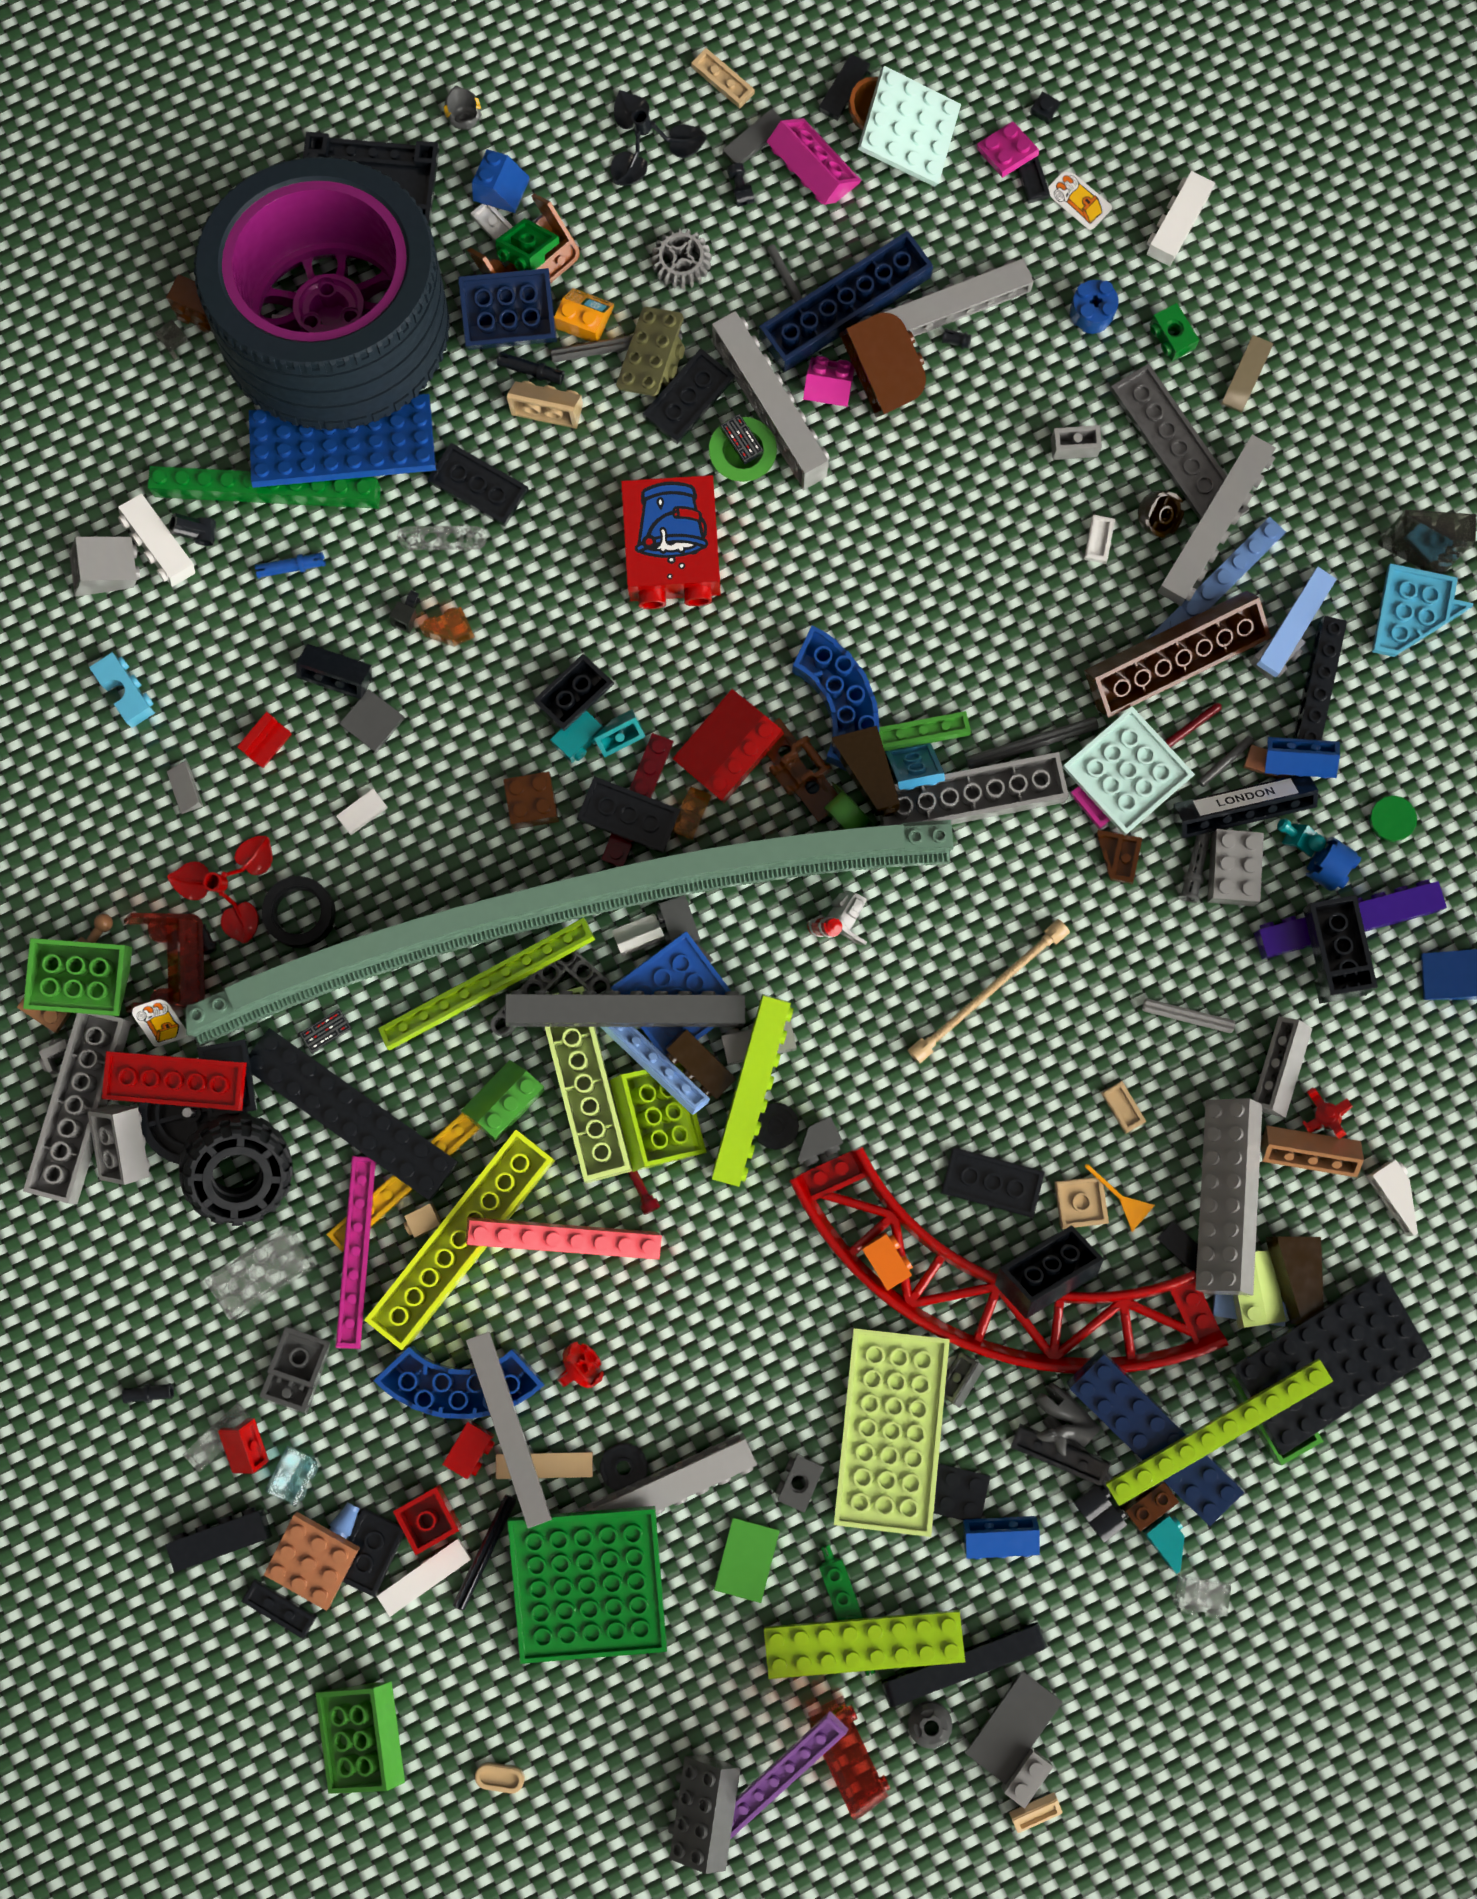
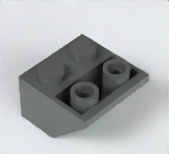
[797,1116,843,1167]

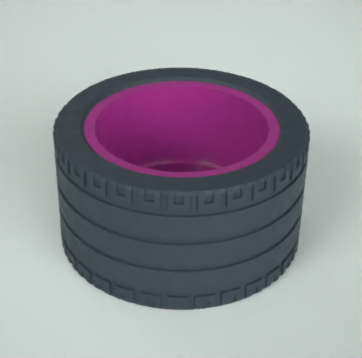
[194,157,450,430]

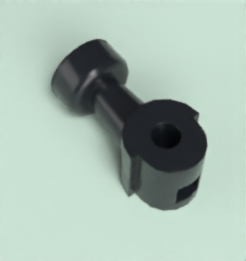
[727,163,755,207]

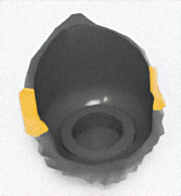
[443,86,482,130]

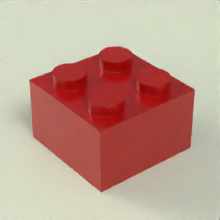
[393,1485,463,1555]

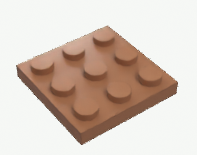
[264,1512,360,1611]

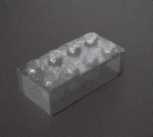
[204,1226,316,1320]

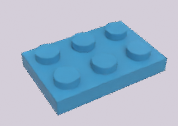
[885,743,945,790]

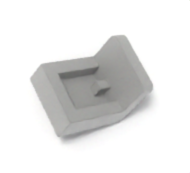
[39,1038,69,1074]

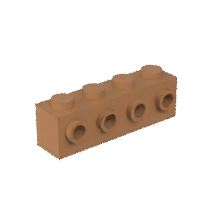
[1261,1125,1364,1178]

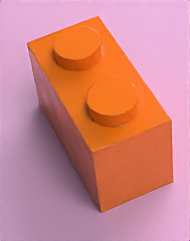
[862,1232,913,1291]

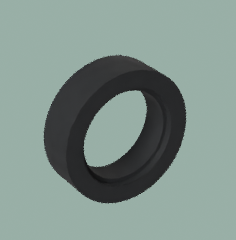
[262,876,336,948]

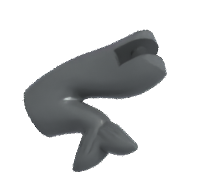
[1036,1382,1101,1456]

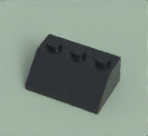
[533,654,614,731]

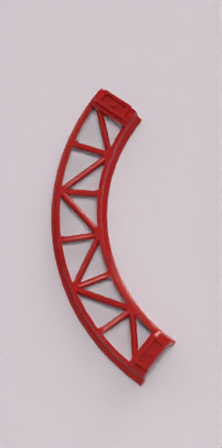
[789,1147,1229,1374]

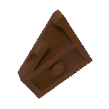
[1097,830,1142,884]

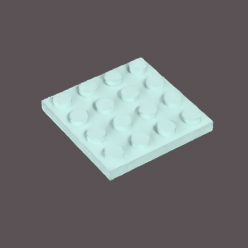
[857,66,961,187]
[1062,706,1195,836]

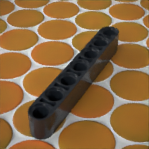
[880,1622,1047,1707]

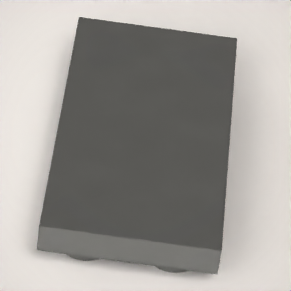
[965,1670,1063,1785]

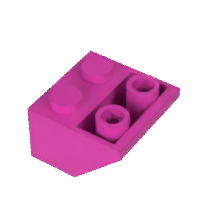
[803,356,855,407]

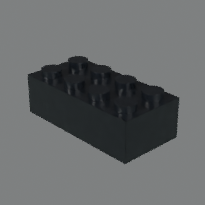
[995,1225,1104,1319]

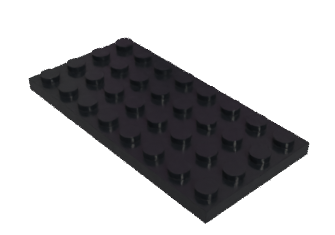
[1230,1272,1432,1455]

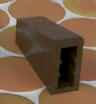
[831,726,900,817]
[1266,1237,1324,1324]

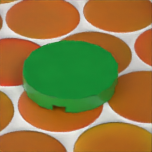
[1369,796,1417,842]

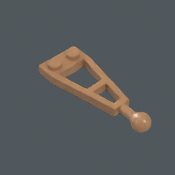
[17,914,113,1033]

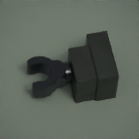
[389,590,420,633]

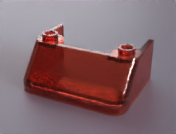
[124,913,205,1012]
[808,1696,891,1820]

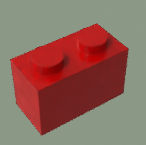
[442,1420,495,1479]

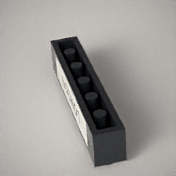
[1173,776,1318,839]

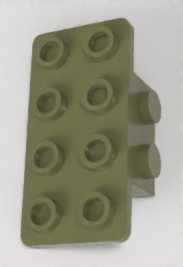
[616,307,685,396]

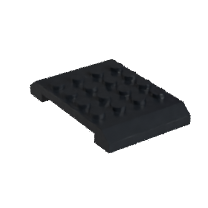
[303,132,439,226]

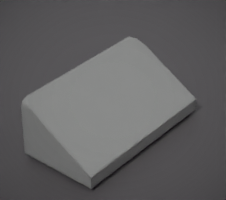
[167,761,204,814]

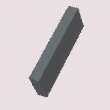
[723,109,783,164]

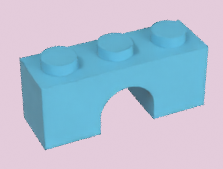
[89,652,155,728]

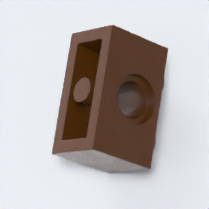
[1121,1481,1179,1532]

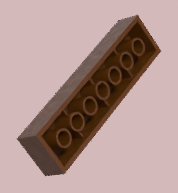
[1084,591,1271,718]

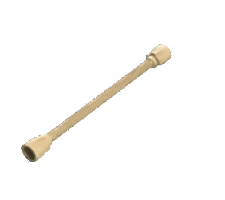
[907,919,1070,1064]

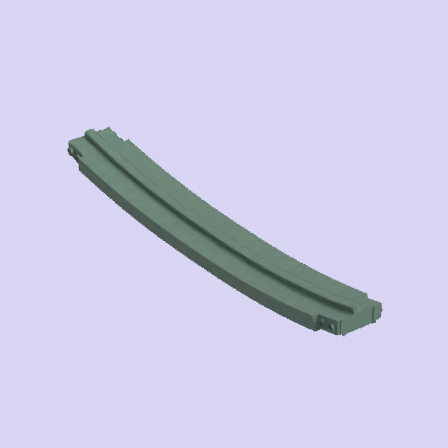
[186,820,954,1046]

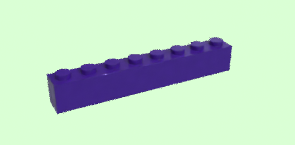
[1254,880,1447,960]

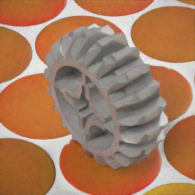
[651,228,712,290]

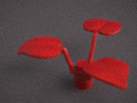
[167,836,273,944]

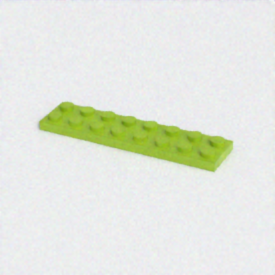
[764,1610,965,1679]

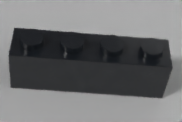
[165,1507,272,1573]

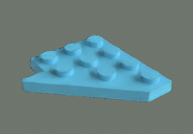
[1372,563,1473,657]

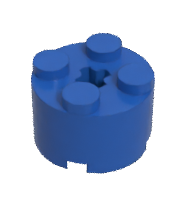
[1070,280,1119,334]
[1306,837,1361,891]

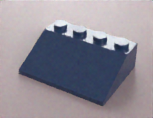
[458,268,557,350]

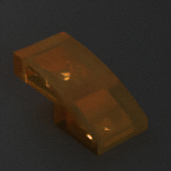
[673,786,712,840]

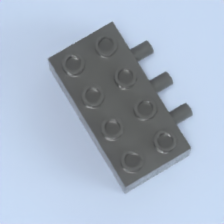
[668,1755,741,1874]

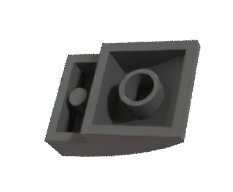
[259,1327,331,1415]

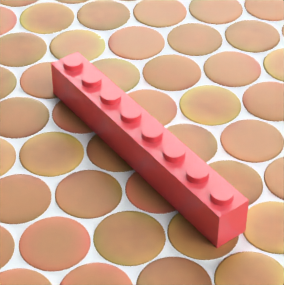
[465,1217,662,1260]

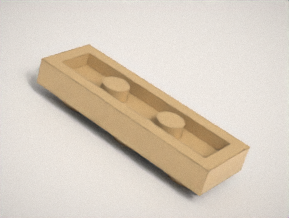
[691,48,755,109]

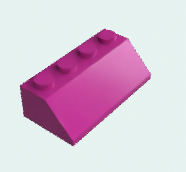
[767,118,862,205]

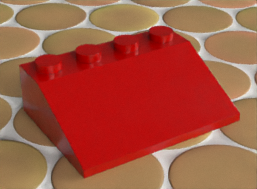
[672,689,784,803]

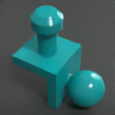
[1277,818,1326,857]

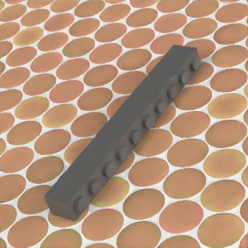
[506,990,745,1027]

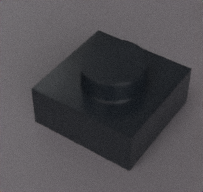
[1030,91,1061,124]

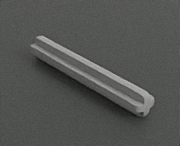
[1142,999,1235,1033]

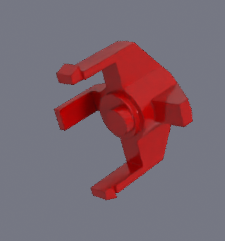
[1302,1087,1353,1139]

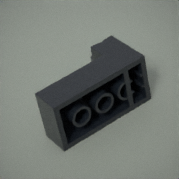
[1303,895,1378,1004]

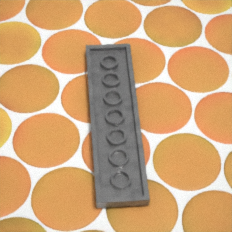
[1110,363,1250,520]

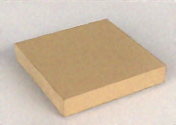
[1054,1177,1109,1229]

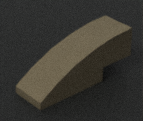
[1221,335,1274,413]

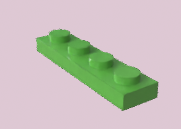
[879,711,971,751]

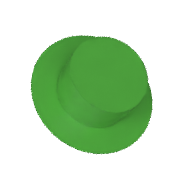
[709,417,777,482]
[824,782,875,830]

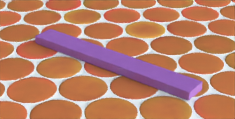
[730,1711,849,1839]

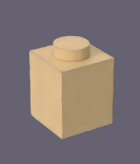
[404,1203,442,1238]

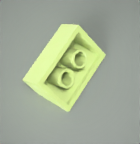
[1233,1250,1286,1329]

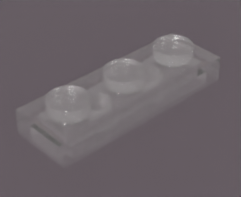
[183,1403,252,1472]

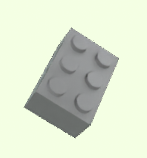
[1207,829,1264,906]
[88,1104,150,1185]

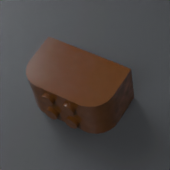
[839,313,926,418]

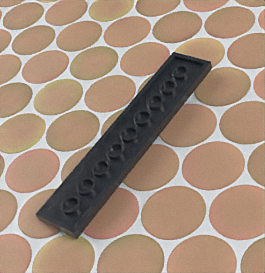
[249,1028,458,1201]

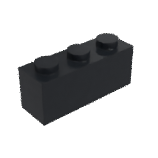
[296,644,372,699]

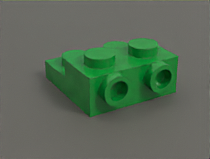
[495,218,559,271]

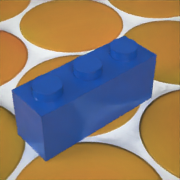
[1265,737,1340,778]
[963,1516,1040,1559]

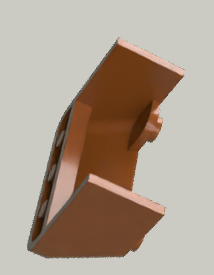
[467,193,580,283]

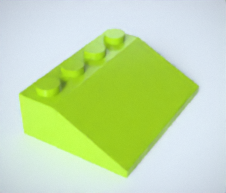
[609,1062,707,1172]

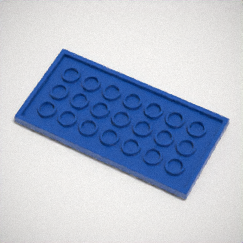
[249,394,436,488]

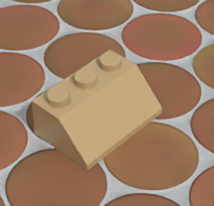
[507,381,583,429]

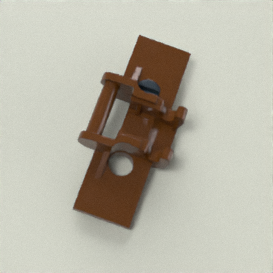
[767,718,838,823]

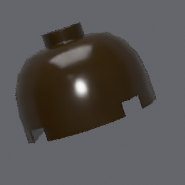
[1138,490,1184,538]

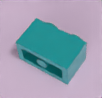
[550,711,603,763]

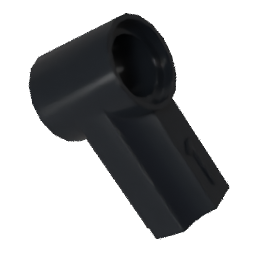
[169,513,216,546]

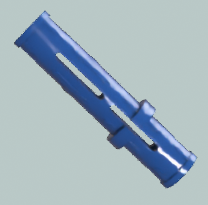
[255,552,326,579]

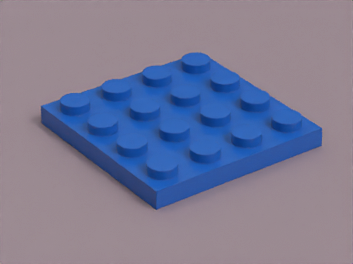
[611,931,731,1060]

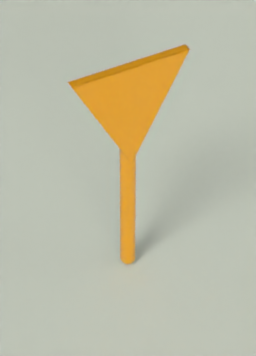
[1085,1164,1155,1232]

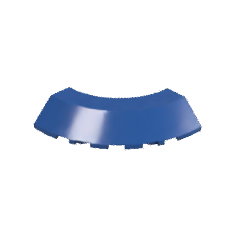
[792,625,880,771]

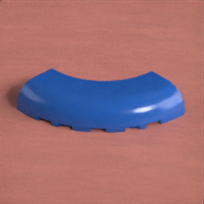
[373,1346,545,1419]

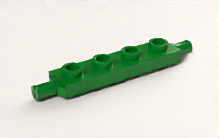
[819,1544,875,1676]

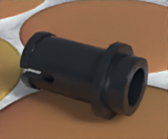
[942,328,972,350]
[192,924,217,955]

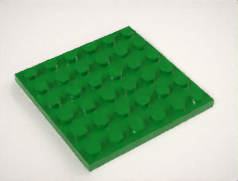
[508,1506,667,1664]

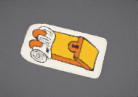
[1048,171,1112,230]
[132,999,188,1047]

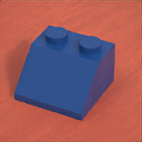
[472,149,530,213]

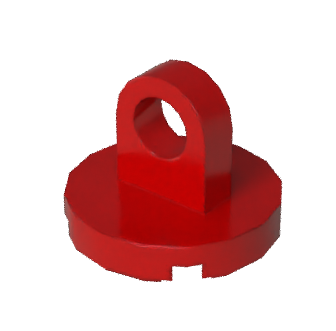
[557,1342,604,1388]

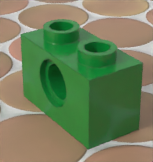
[1149,303,1199,361]

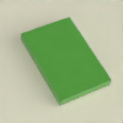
[714,1517,780,1603]

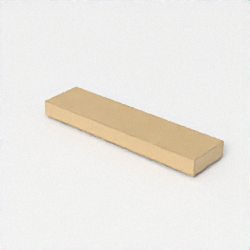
[496,1452,593,1479]

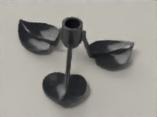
[610,90,707,186]

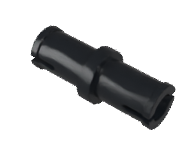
[122,1383,174,1404]

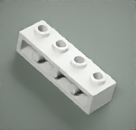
[1146,171,1215,267]
[118,493,195,587]

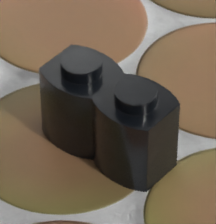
[1072,1484,1127,1543]

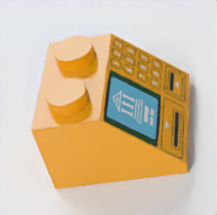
[554,288,614,342]

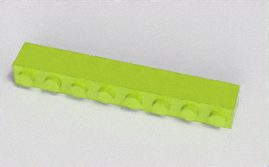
[711,994,794,1187]

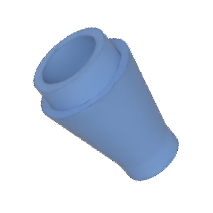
[329,1502,360,1539]

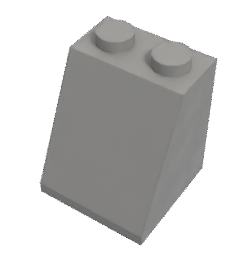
[69,537,140,596]

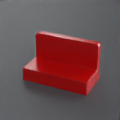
[237,711,292,768]
[218,1418,269,1474]

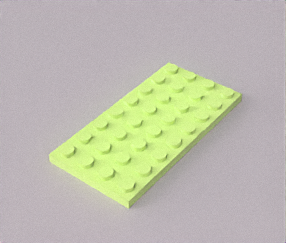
[834,1328,950,1537]

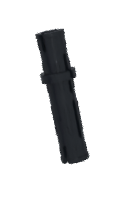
[497,352,565,385]

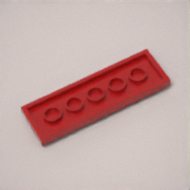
[102,1051,247,1111]

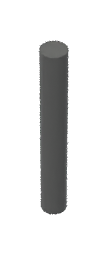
[767,244,803,303]
[1197,736,1254,787]

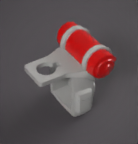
[807,891,867,945]

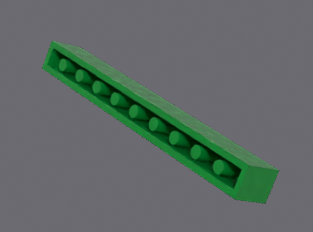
[148,466,381,509]

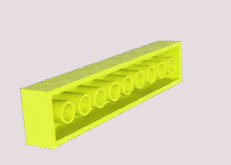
[364,1130,555,1350]

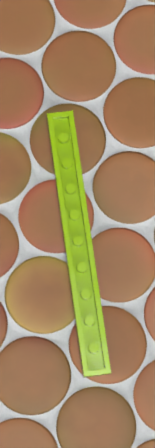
[378,918,595,1050]
[1105,1358,1333,1506]

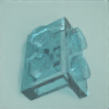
[265,1446,318,1507]

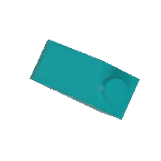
[594,709,646,758]
[1142,1514,1185,1574]

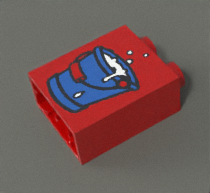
[621,475,721,609]

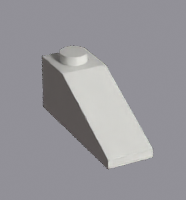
[1366,1160,1418,1236]

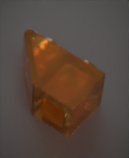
[419,607,475,647]

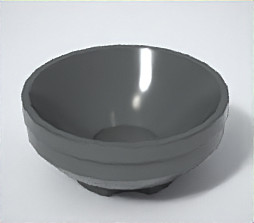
[908,1701,953,1749]

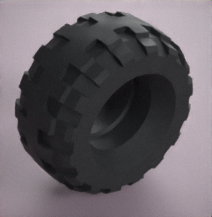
[179,1113,293,1226]

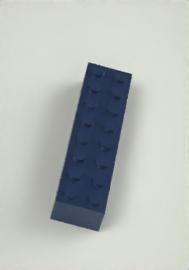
[759,231,933,373]
[1067,1349,1245,1526]

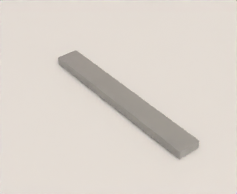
[466,1332,552,1528]

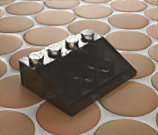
[1378,510,1476,574]

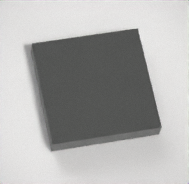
[340,689,405,753]

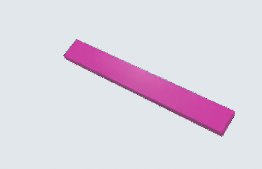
[336,1156,376,1349]

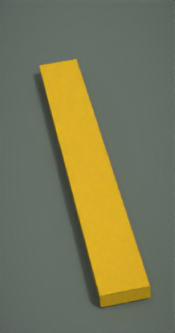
[326,1113,480,1252]

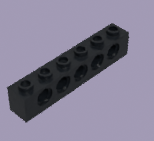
[1293,616,1347,740]

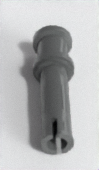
[1178,833,1211,903]

